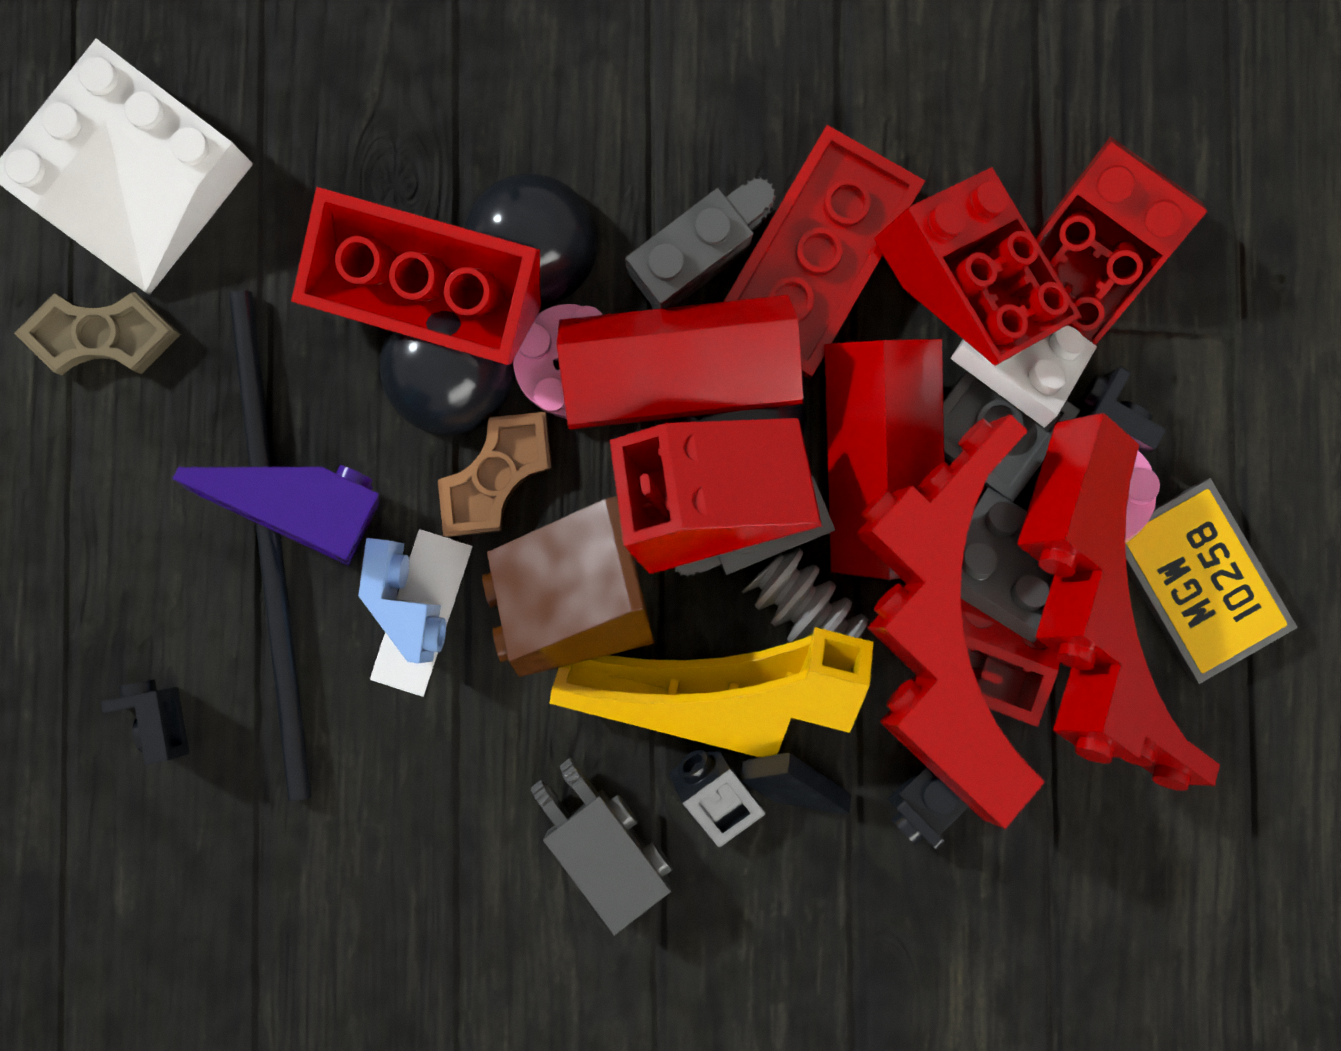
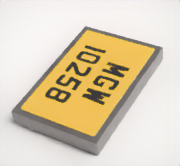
[1125,478,1298,684]

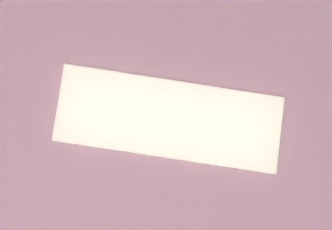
[370,529,473,697]

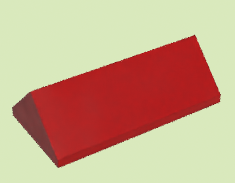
[291,187,541,365]
[556,295,803,429]
[825,339,944,580]

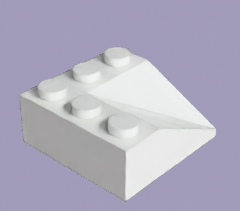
[0,39,253,295]

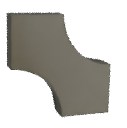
[14,292,181,375]

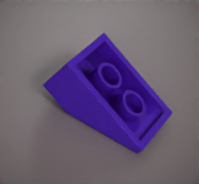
[172,465,379,566]

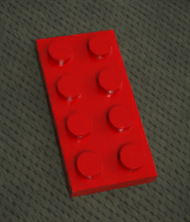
[724,125,925,379]

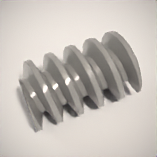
[741,547,868,642]

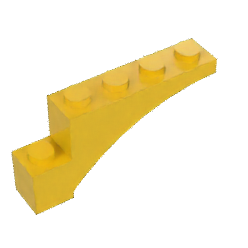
[549,627,874,758]

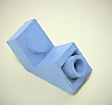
[358,538,446,663]

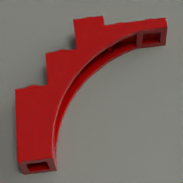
[1017,413,1220,791]
[855,414,1045,829]

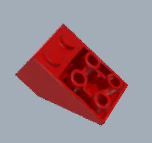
[1034,136,1207,345]
[874,167,1081,366]
[610,418,822,574]
[913,599,1060,727]

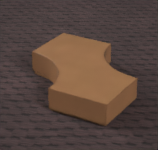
[438,412,553,537]

